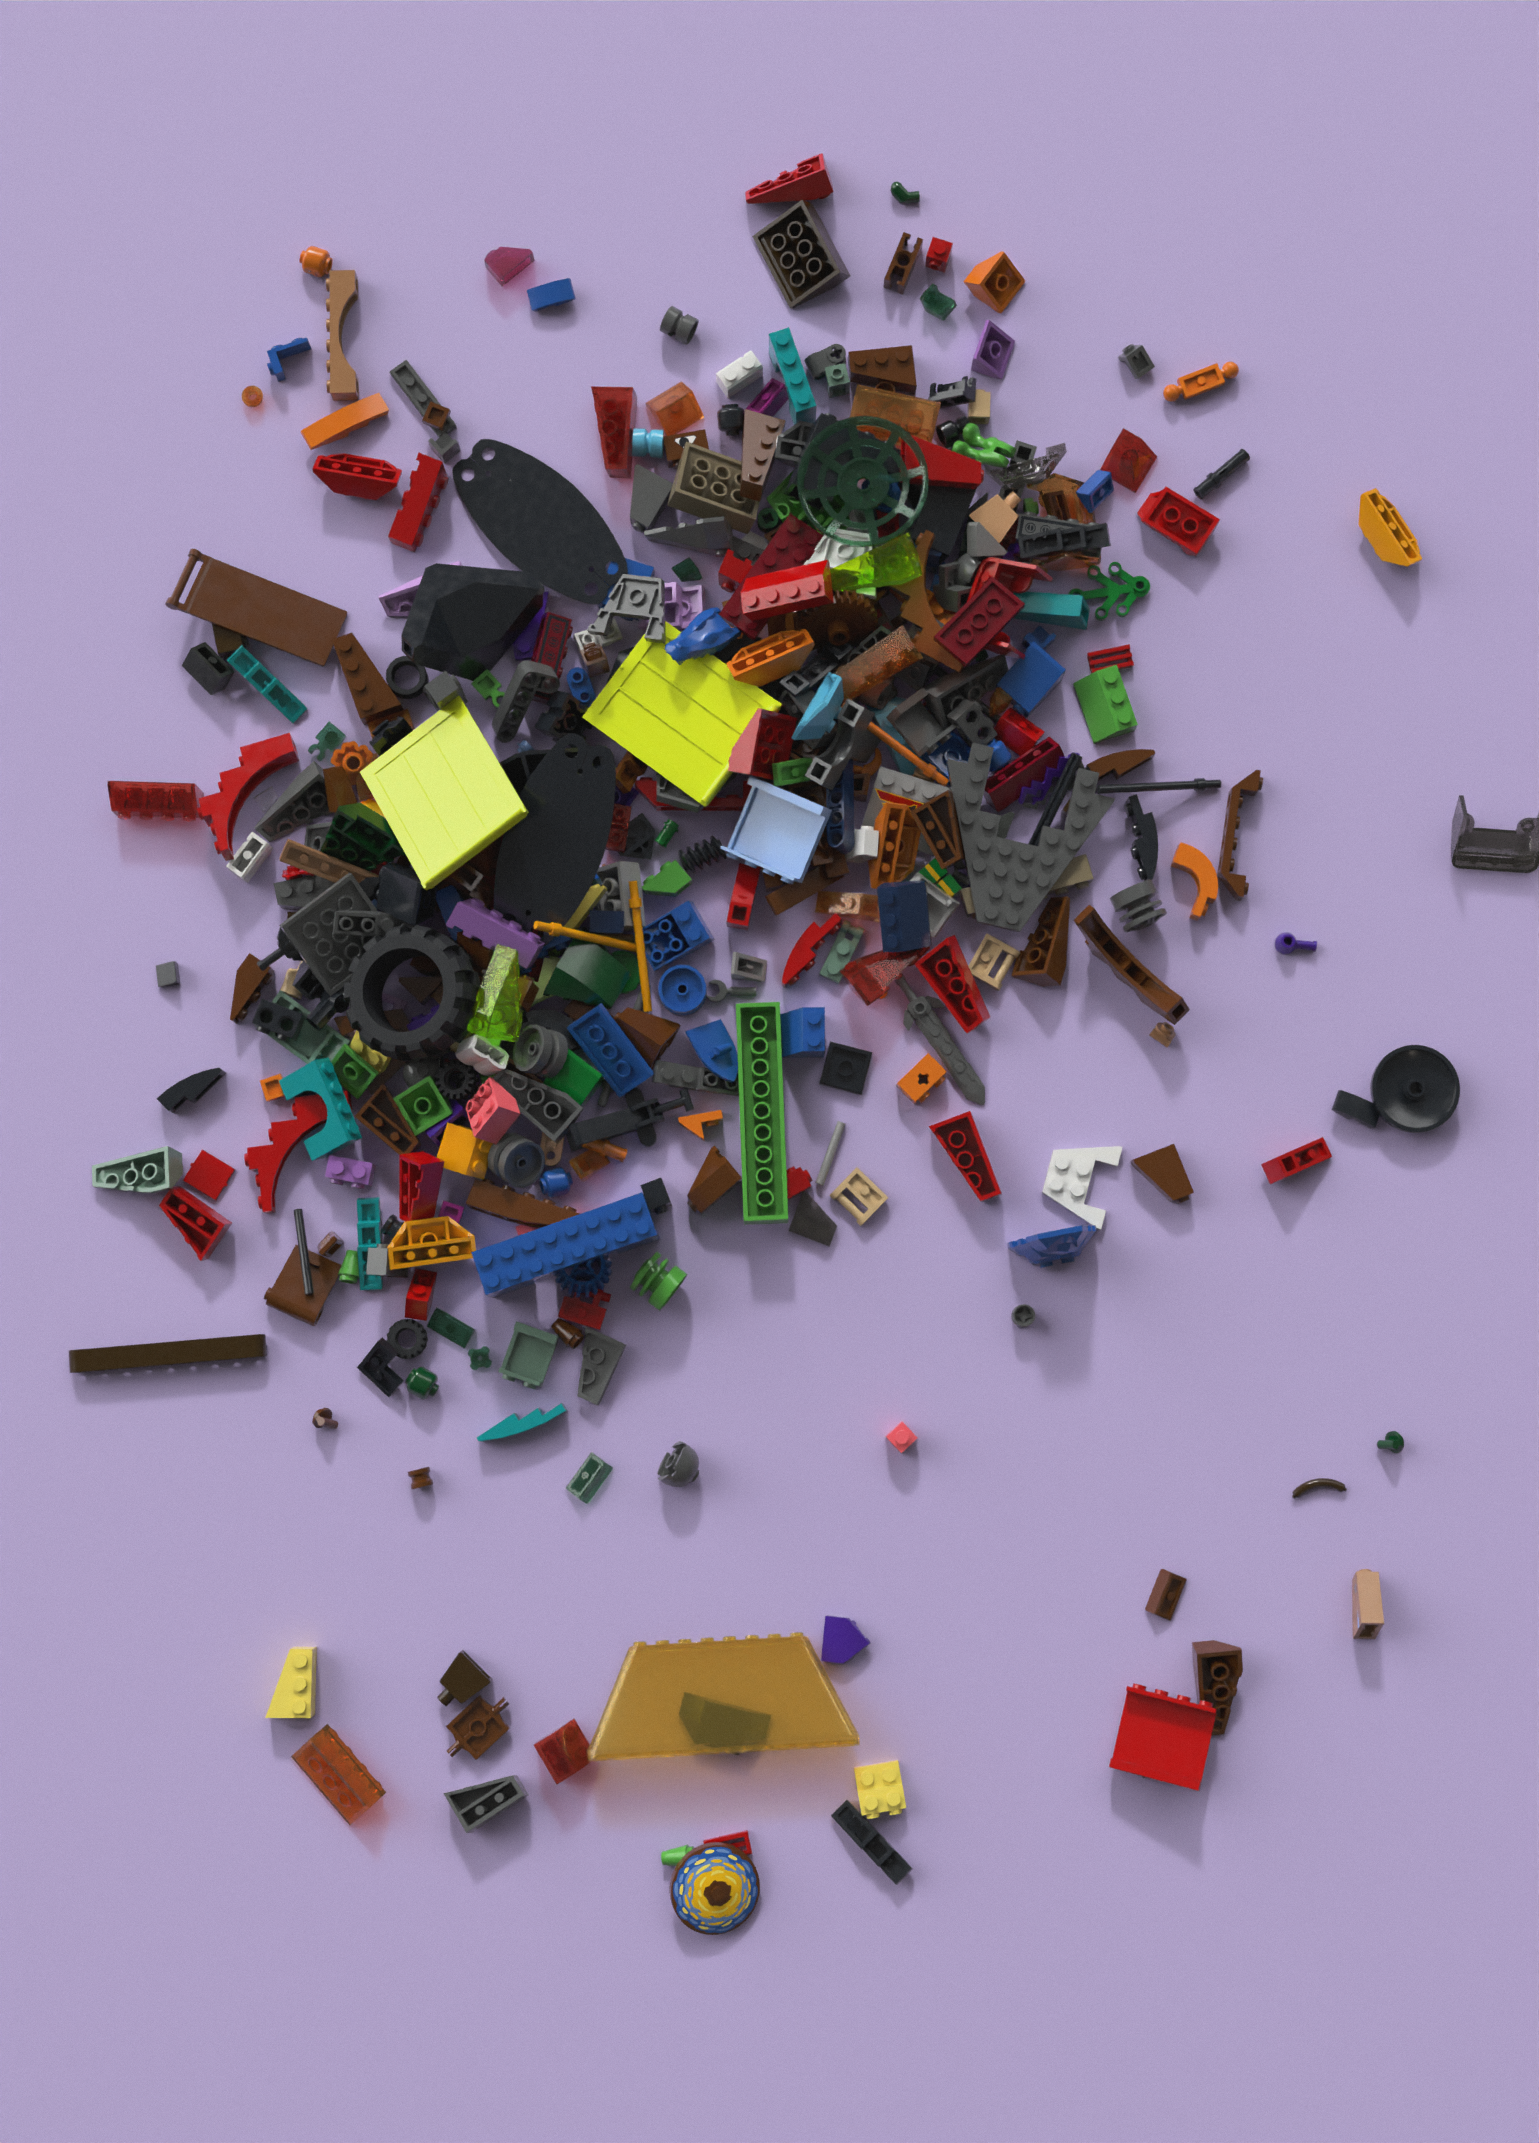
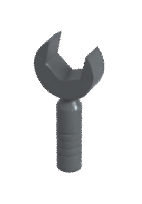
[706,980,756,1002]

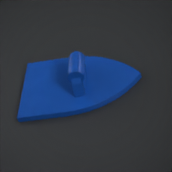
[685,1019,738,1083]

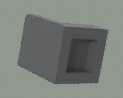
[428,433,461,464]

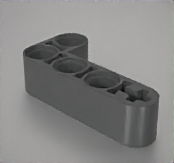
[491,660,560,743]

